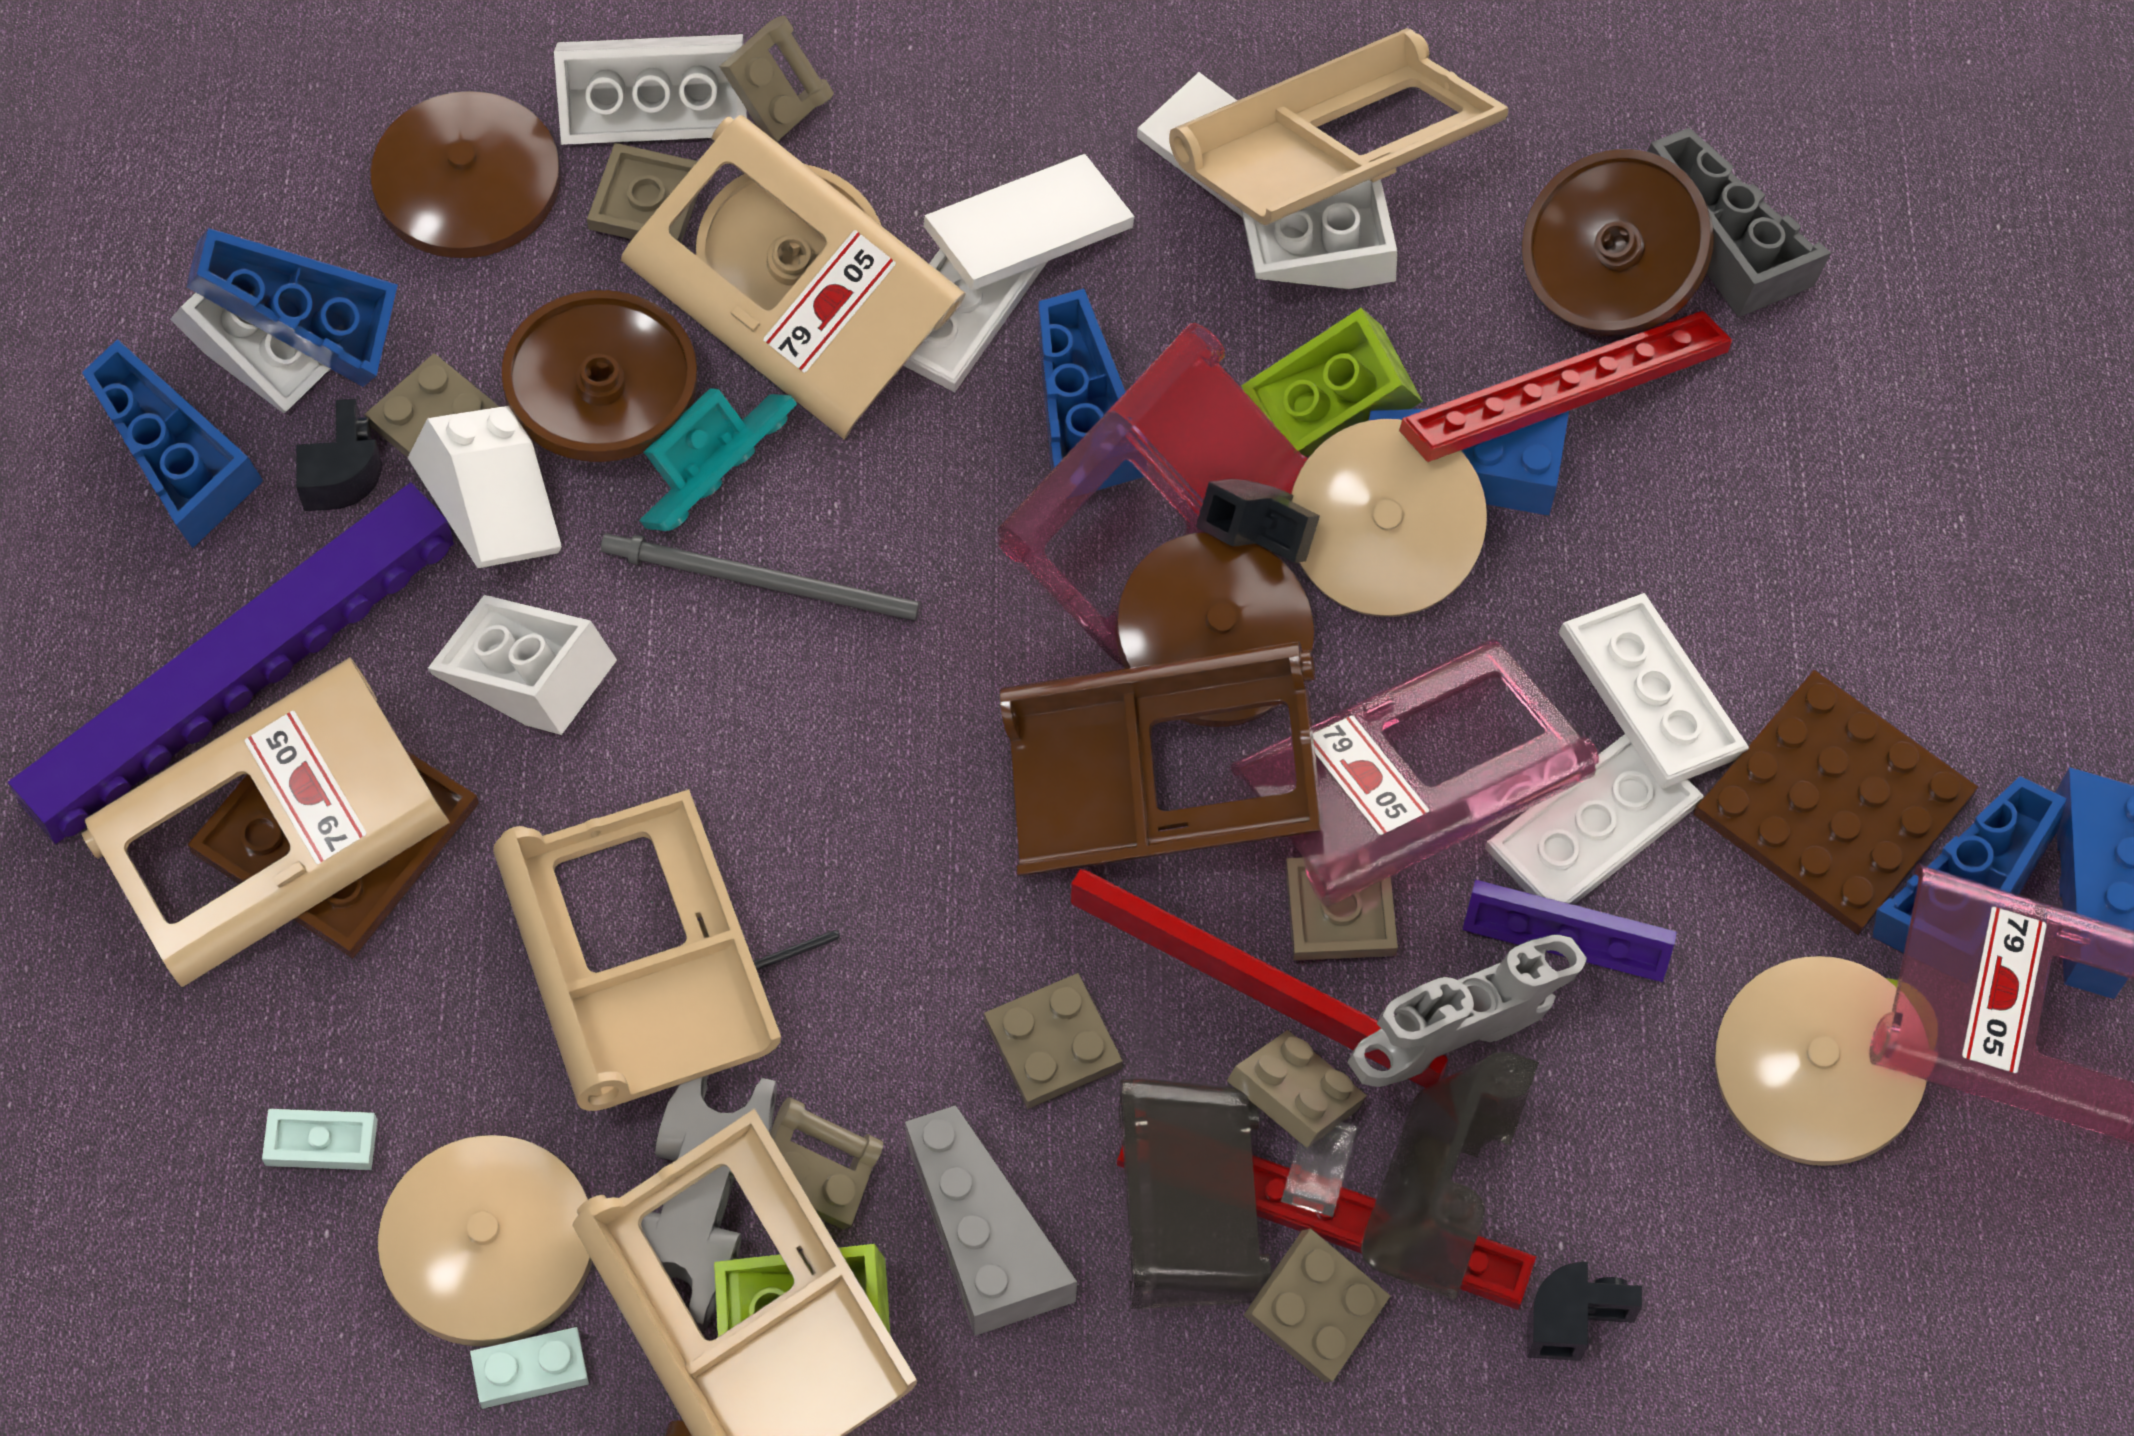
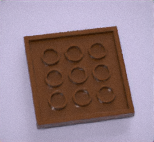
[1693,670,1978,936]
[188,750,479,959]

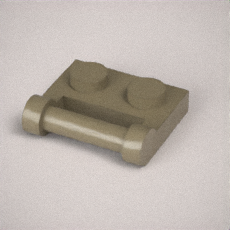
[719,15,834,142]
[770,1097,883,1230]

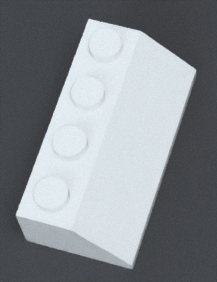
[554,34,747,145]

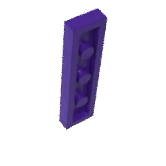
[1462,879,1677,982]

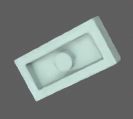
[262,1109,377,1170]
[470,1327,589,1409]

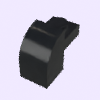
[296,399,382,511]
[1196,479,1320,563]
[1527,1262,1642,1361]

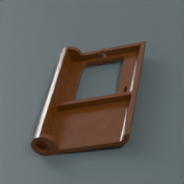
[1000,641,1323,876]

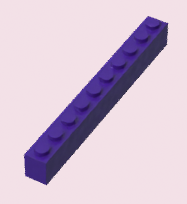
[8,482,454,844]

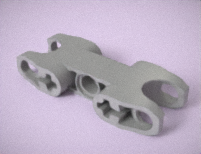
[1347,935,1587,1087]
[617,1075,777,1332]

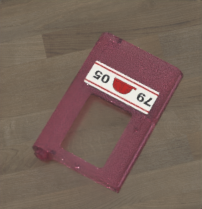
[1231,639,1599,907]
[1869,865,2134,1143]

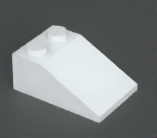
[1241,179,1397,289]
[170,293,330,413]
[408,406,562,568]
[428,595,617,735]

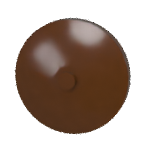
[370,91,561,258]
[1522,149,1714,336]
[502,290,697,462]
[1115,532,1314,727]

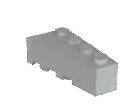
[905,1105,1077,1336]

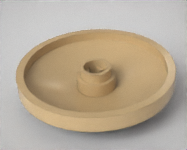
[695,164,881,328]
[1292,419,1487,617]
[1715,956,1929,1166]
[378,1135,592,1347]

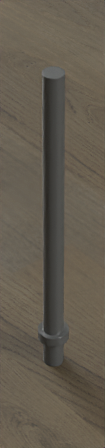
[601,533,920,621]

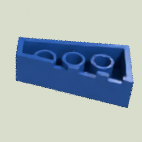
[186,228,398,387]
[1038,289,1147,503]
[82,339,263,548]
[1369,409,1569,516]
[2055,767,2134,999]
[1872,776,2067,984]

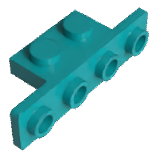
[639,388,797,531]

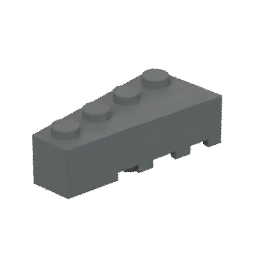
[1647,128,1831,318]

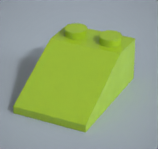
[1241,308,1423,458]
[714,1244,891,1337]

